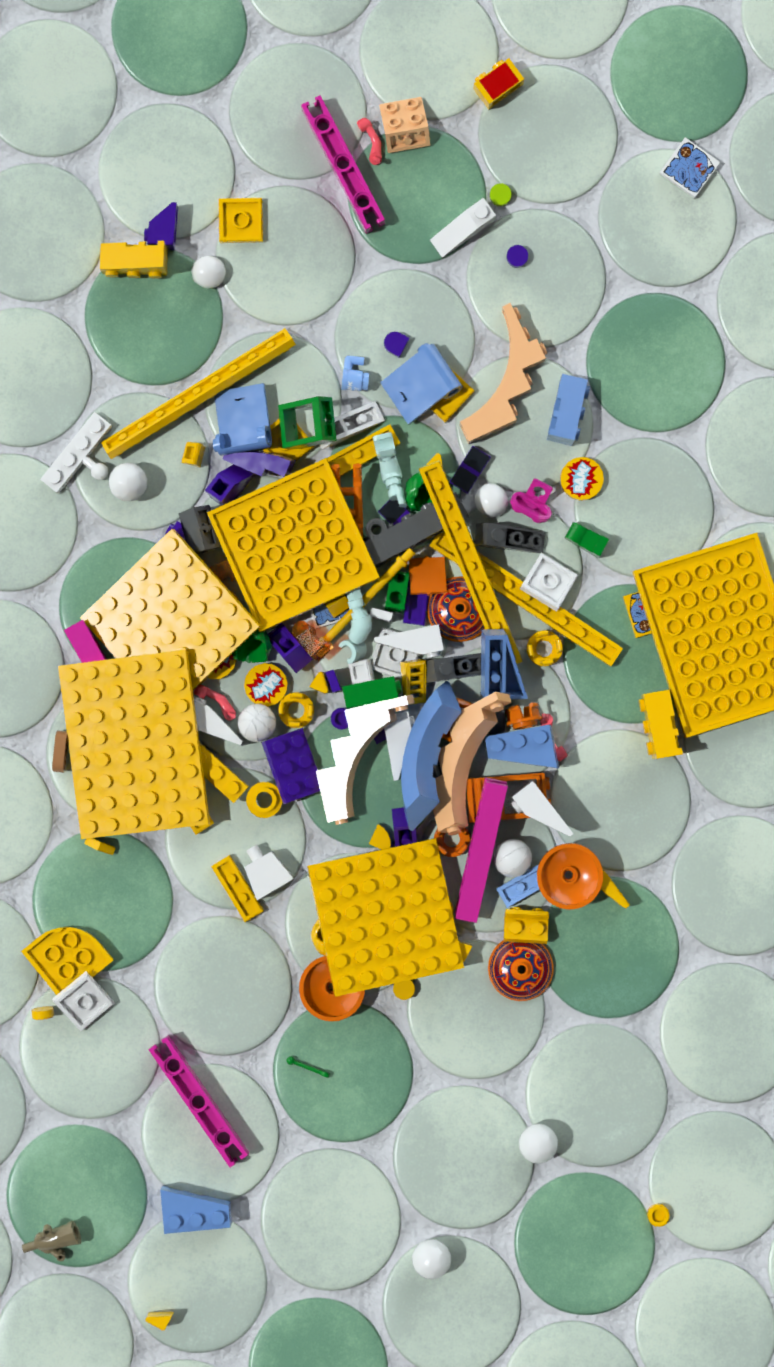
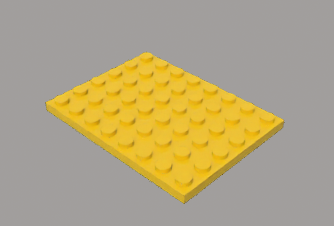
[632,533,774,738]
[58,649,210,839]

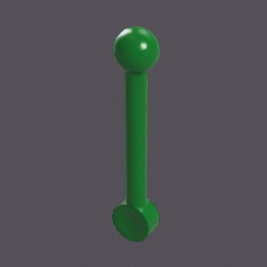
[286,1056,330,1078]

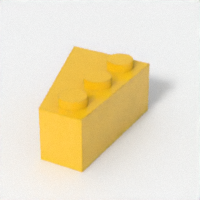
[100,241,168,279]
[639,690,683,759]

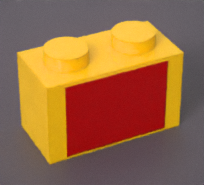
[473,58,524,110]

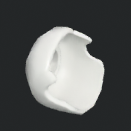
[191,255,226,289]
[474,484,509,518]

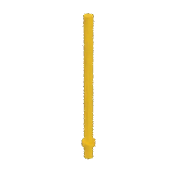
[310,548,416,657]

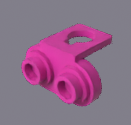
[510,478,553,523]

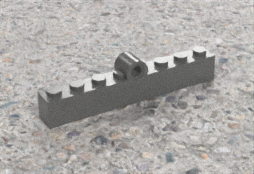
[363,492,470,569]

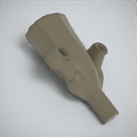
[22,1221,81,1261]

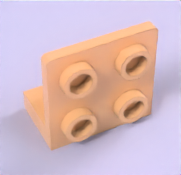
[379,97,431,153]

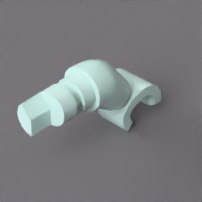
[373,432,407,508]
[338,588,372,664]

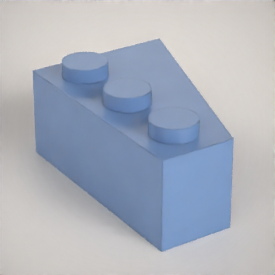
[546,374,590,446]
[481,629,528,699]
[485,725,559,769]
[160,1186,232,1234]

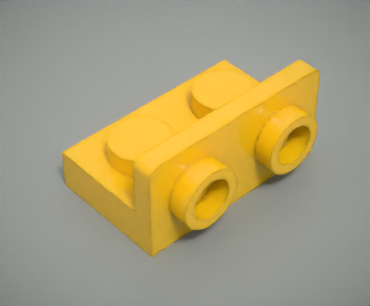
[503,907,549,944]

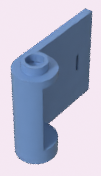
[380,343,463,425]
[213,383,272,456]

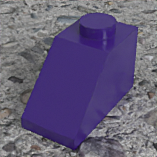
[144,202,178,250]
[268,623,313,673]
[392,808,417,847]

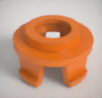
[505,702,542,730]
[434,827,470,857]

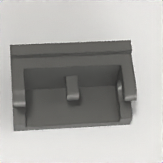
[178,505,221,554]

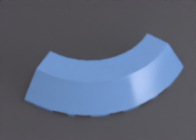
[401,681,462,831]

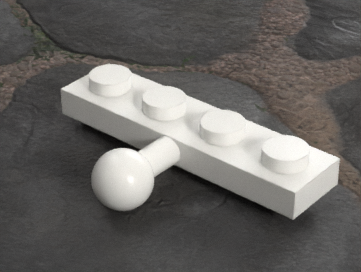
[40,412,113,494]

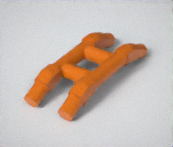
[331,463,363,538]

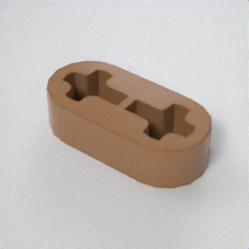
[52,730,68,773]

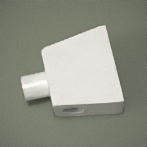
[245,845,294,900]

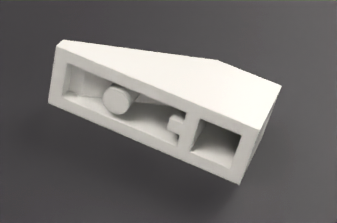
[430,198,496,258]
[313,401,385,450]
[374,624,444,658]
[194,696,244,745]
[384,711,414,781]
[511,781,573,836]

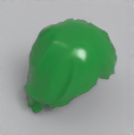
[405,472,433,511]
[232,630,272,663]

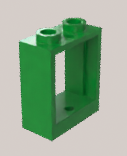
[278,396,337,449]
[342,676,402,709]

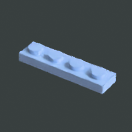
[496,864,571,908]

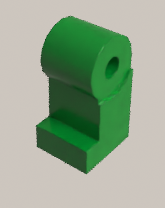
[565,522,609,558]
[384,571,409,614]

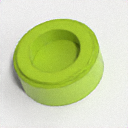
[490,183,511,207]

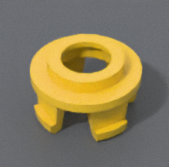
[527,630,563,666]
[278,692,314,728]
[246,782,282,818]

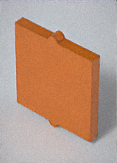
[409,556,447,596]

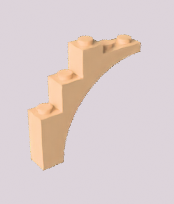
[459,303,547,444]

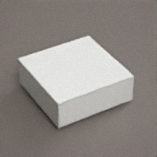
[370,608,393,622]
[349,659,375,684]

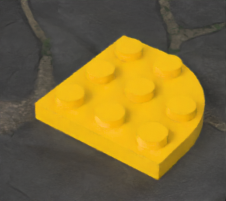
[21,927,114,995]

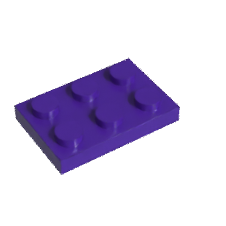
[261,728,320,804]

